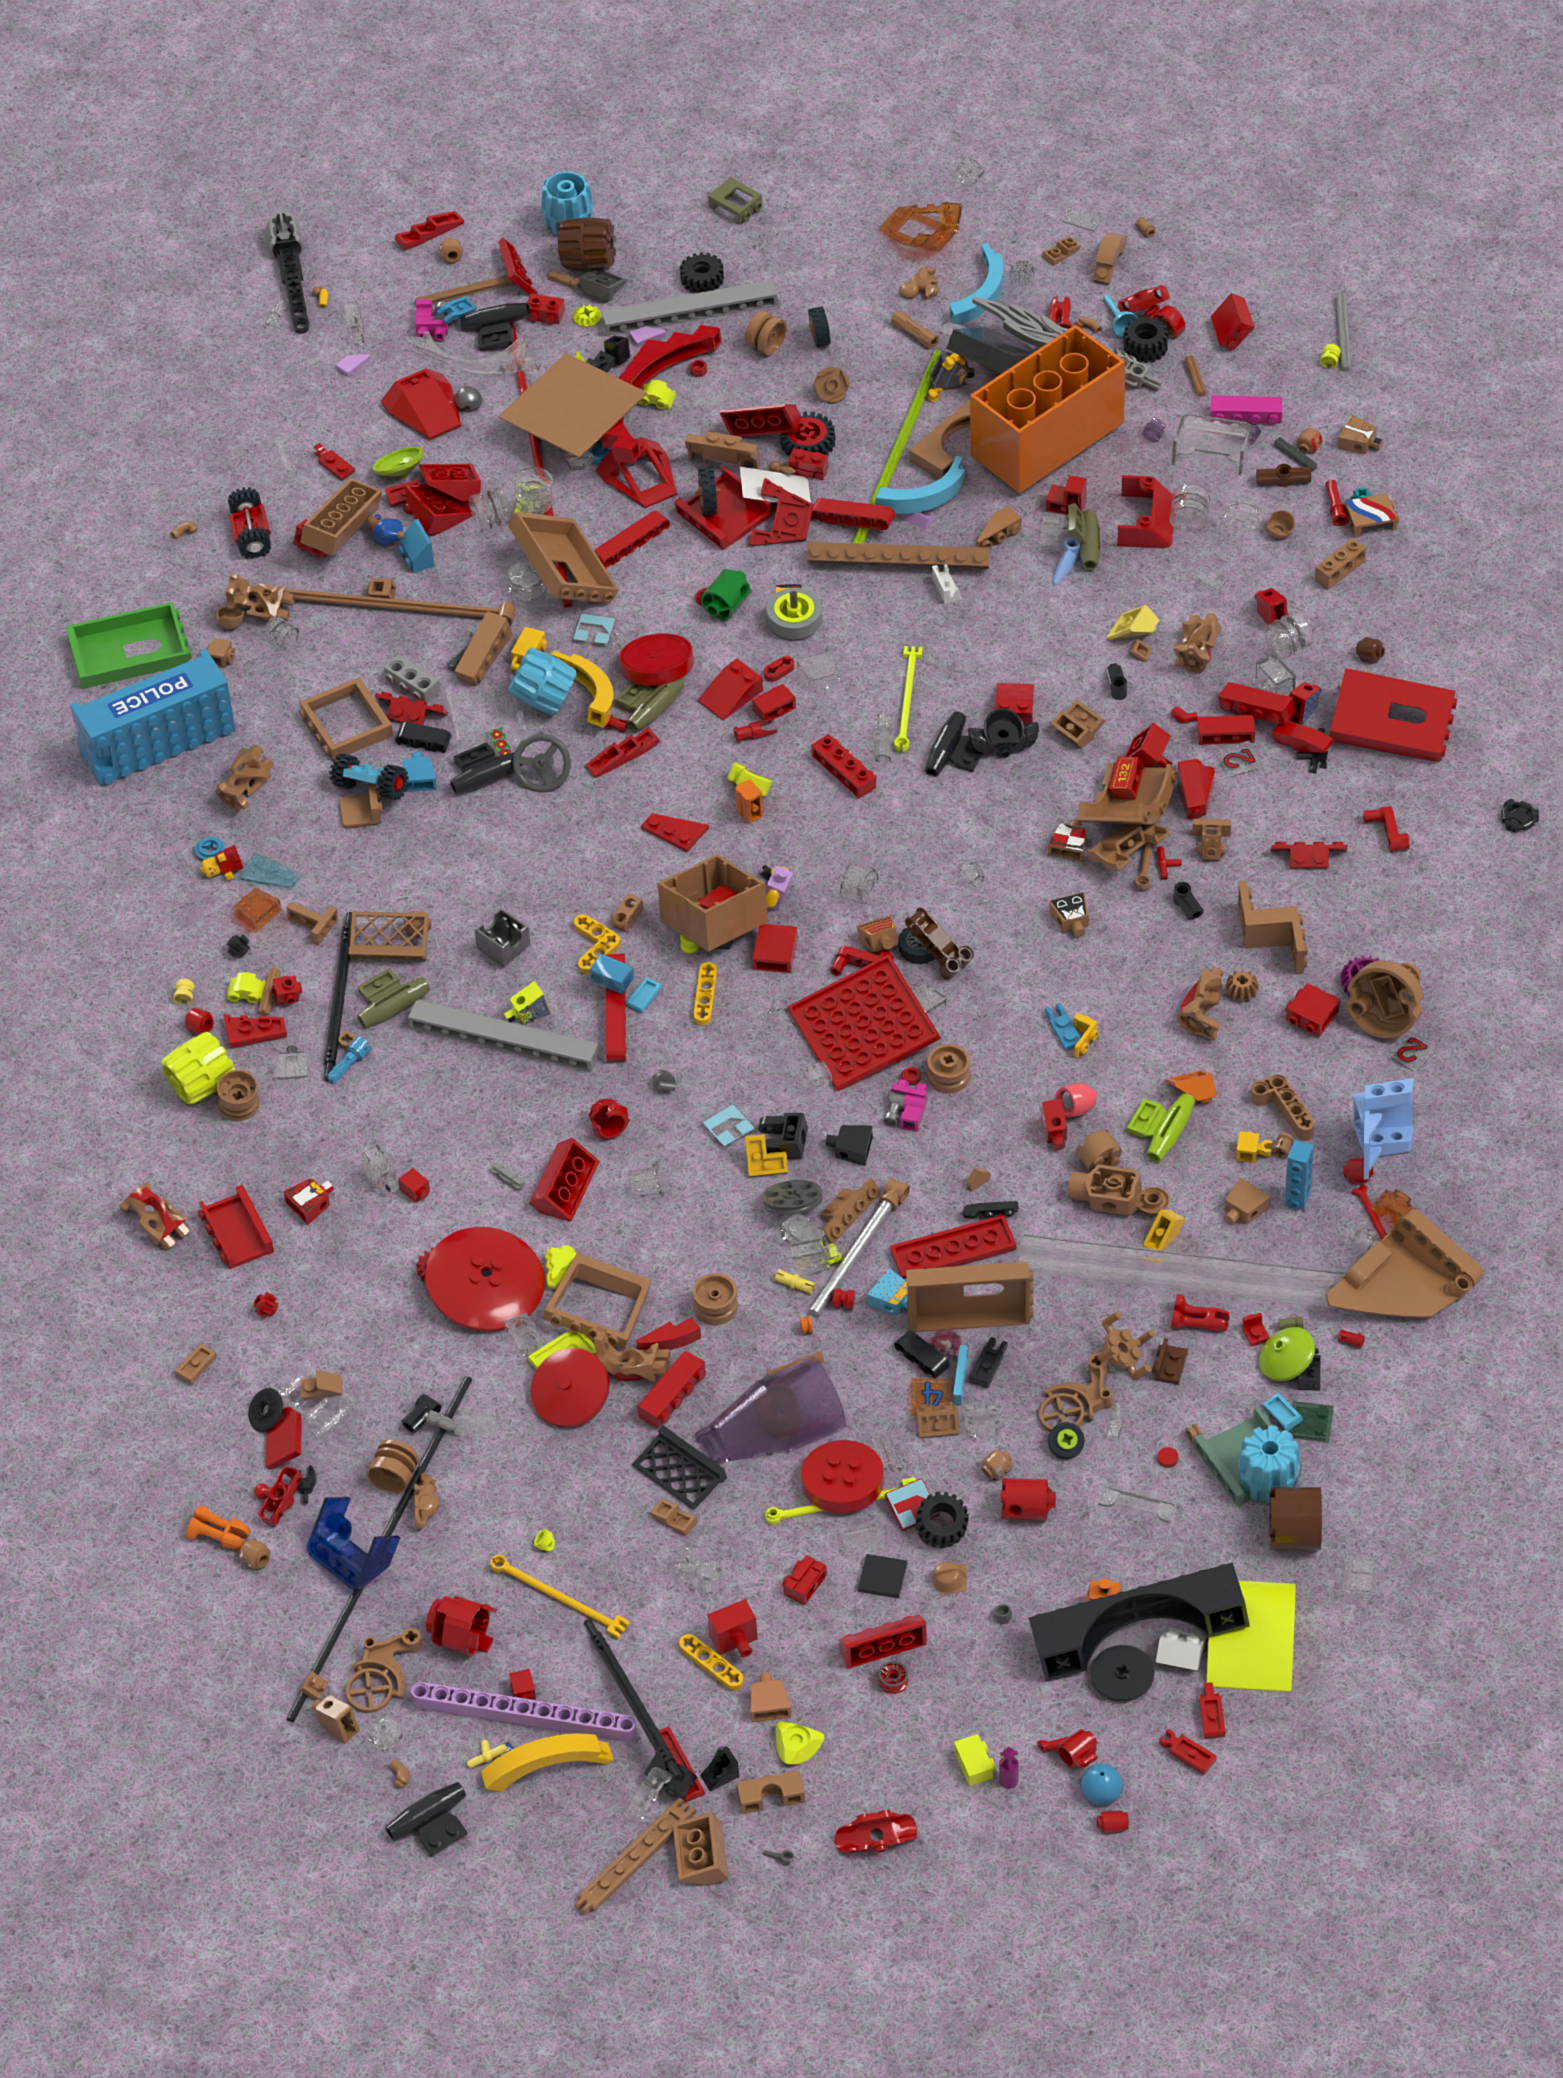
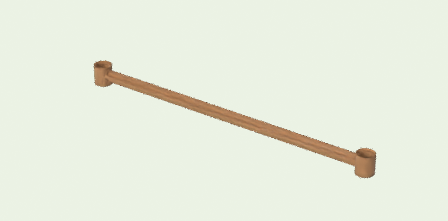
[242,578,516,626]

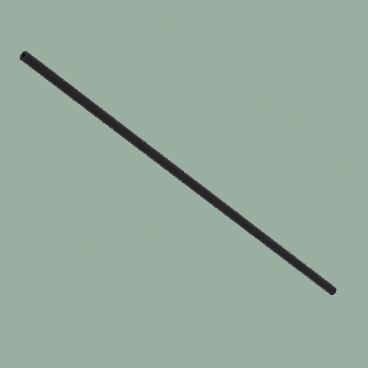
[287,1376,472,1723]

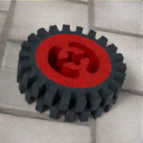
[780,412,836,455]

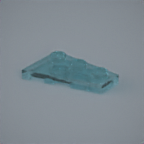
[234,852,302,890]

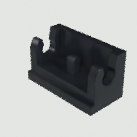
[1298,1348,1321,1391]

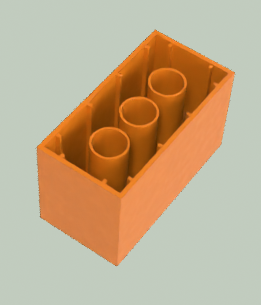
[970,325,1125,494]

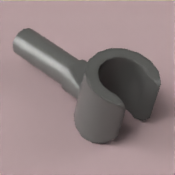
[763,1850,793,1866]

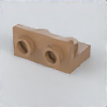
[916,1402,960,1437]

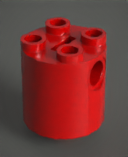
[1001,1478,1056,1520]

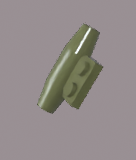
[1067,503,1101,570]
[615,678,684,732]
[357,968,430,1028]

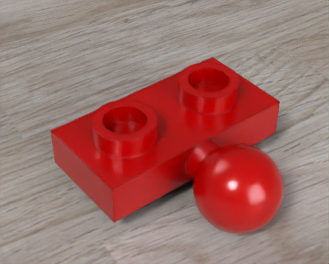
[385,479,421,514]

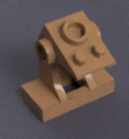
[1193,819,1231,860]

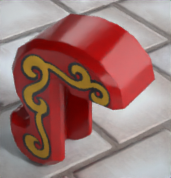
[1143,304,1186,339]

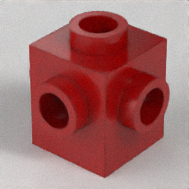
[272,975,302,1005]

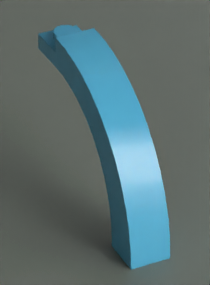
[949,243,1003,326]
[875,456,965,514]

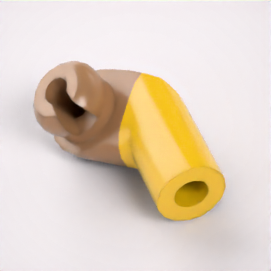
[312,286,329,307]

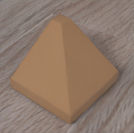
[1130,639,1152,662]

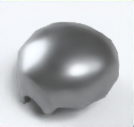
[454,386,483,410]

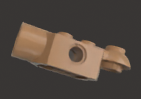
[1068,1164,1170,1216]

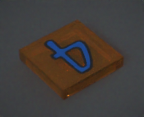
[911,1378,952,1415]

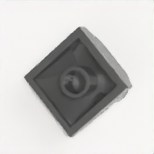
[579,269,627,301]

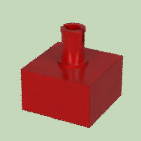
[1124,723,1173,768]
[707,1599,758,1658]

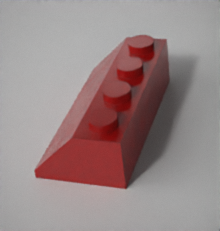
[719,404,801,437]
[529,1137,600,1221]
[839,1615,927,1669]

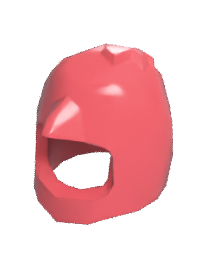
[1054,1083,1097,1118]

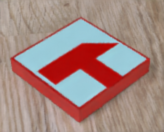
[884,1478,940,1531]

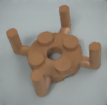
[1098,1311,1155,1380]

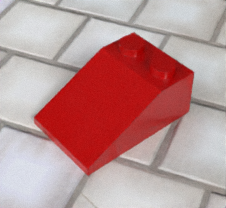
[698,658,763,721]
[995,683,1034,724]

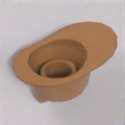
[932,1561,967,1595]

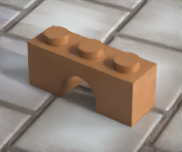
[737,1771,805,1814]

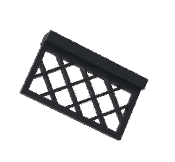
[632,1426,727,1509]

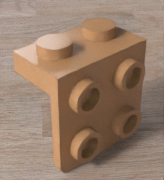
[340,782,383,828]

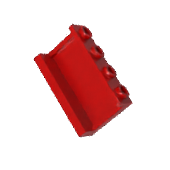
[197,1184,274,1269]

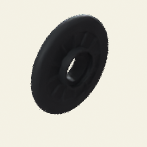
[248,1388,283,1432]

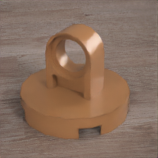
[814,366,850,403]

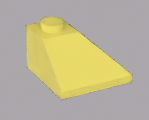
[1106,604,1159,640]

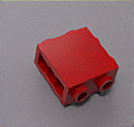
[1285,983,1340,1037]

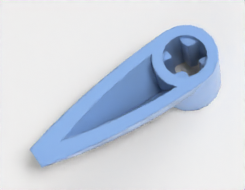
[1052,537,1081,584]

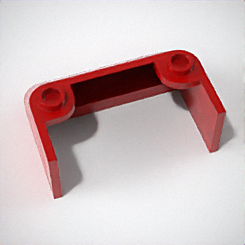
[1117,475,1175,548]

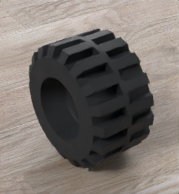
[1124,317,1168,363]
[915,1491,969,1548]

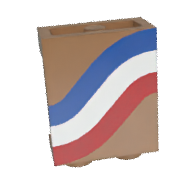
[1345,493,1399,538]

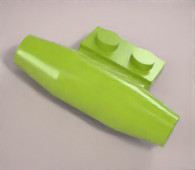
[1127,1093,1195,1163]

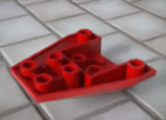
[381,368,461,439]

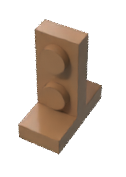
[286,902,338,945]

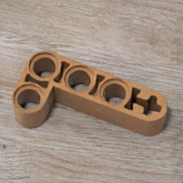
[1251,1074,1315,1141]

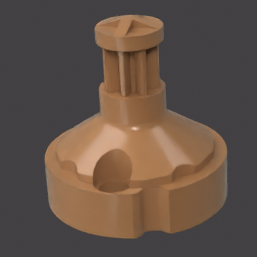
[1346,961,1424,1038]

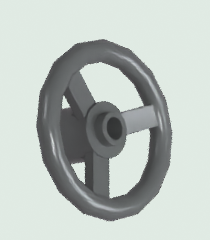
[512,733,571,792]

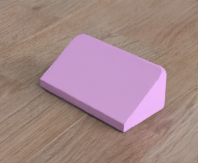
[895,511,937,529]

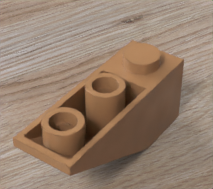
[976,506,1021,548]

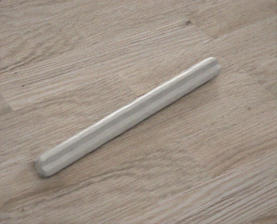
[1337,292,1351,371]

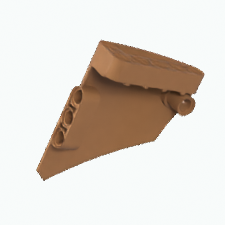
[1326,1209,1484,1318]

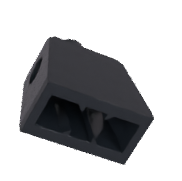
[825,1125,873,1166]

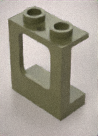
[708,177,763,224]

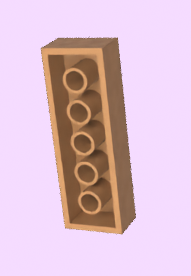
[300,478,382,556]

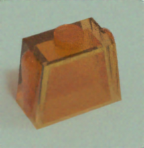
[234,887,282,933]

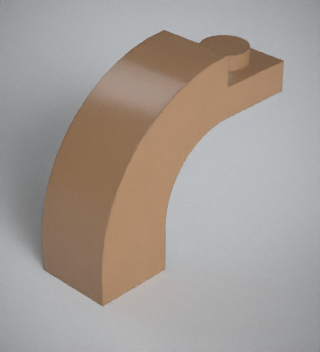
[1093,233,1128,284]

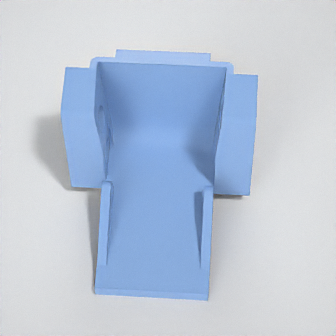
[1353,1078,1414,1179]

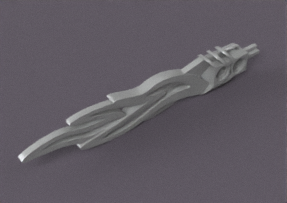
[972,297,1163,390]

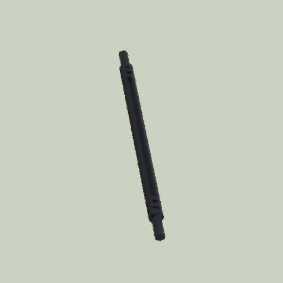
[324,912,352,1082]
[584,1619,682,1781]

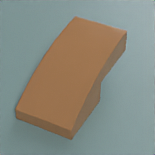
[650,1498,698,1536]

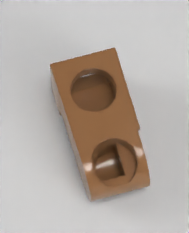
[612,893,644,931]

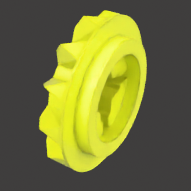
[573,304,601,327]

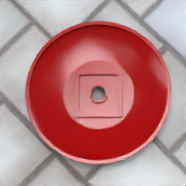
[425,1227,545,1332]

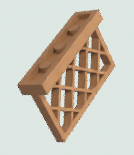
[349,911,429,960]

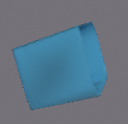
[589,954,634,994]

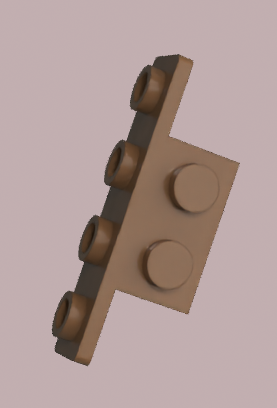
[821,1178,880,1244]

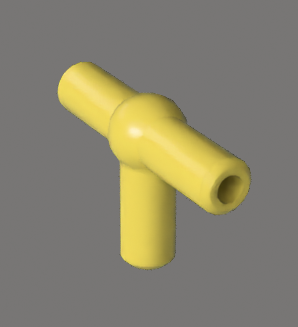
[467,1740,508,1769]

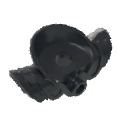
[968,708,1039,758]

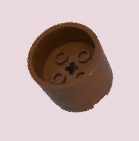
[1269,1487,1322,1550]

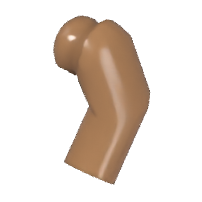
[1076,316,1102,333]

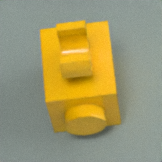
[1236,1131,1272,1163]

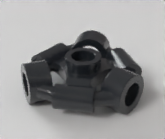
[1501,799,1539,833]

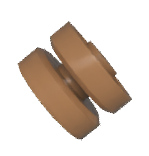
[745,310,787,356]
[927,1044,970,1093]
[693,1273,738,1325]

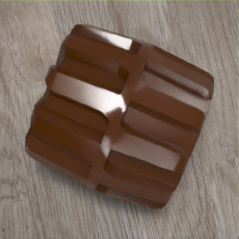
[558,218,616,270]

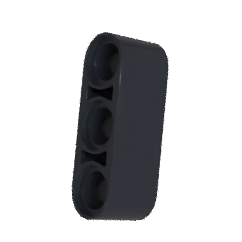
[395,722,452,753]
[894,1330,950,1380]

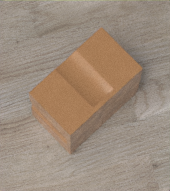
[657,854,768,952]

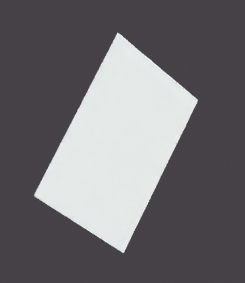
[740,467,811,503]

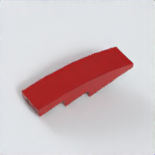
[395,211,465,249]
[585,727,661,778]

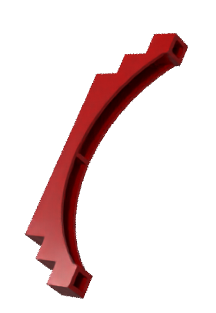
[600,325,722,464]

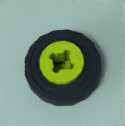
[1048,1422,1085,1459]

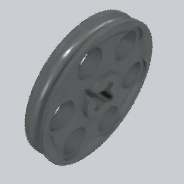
[762,1180,823,1215]

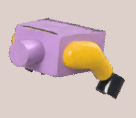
[759,865,793,911]

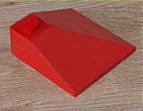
[419,464,481,503]
[404,484,476,535]

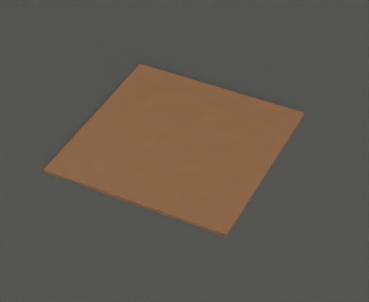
[498,353,647,458]

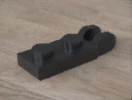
[962,1201,1019,1219]
[970,1337,1008,1388]

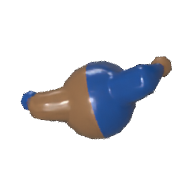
[366,514,405,546]

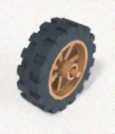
[695,467,720,515]

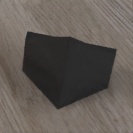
[700,1746,739,1791]

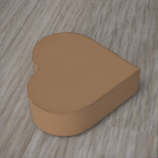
[966,1168,991,1191]

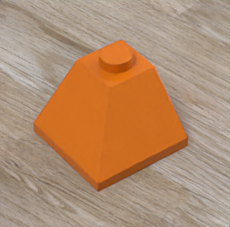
[1166,1070,1217,1103]

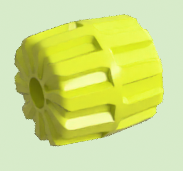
[161,1032,235,1105]

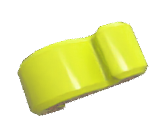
[727,762,773,797]

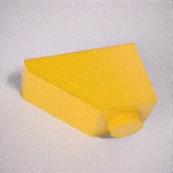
[1143,1209,1186,1255]

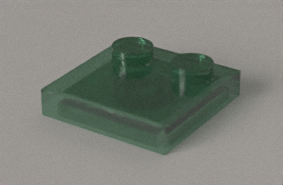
[1289,1401,1334,1443]

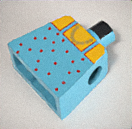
[867,1269,907,1316]

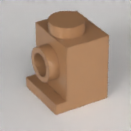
[367,578,397,599]

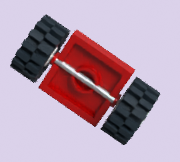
[228,487,271,559]

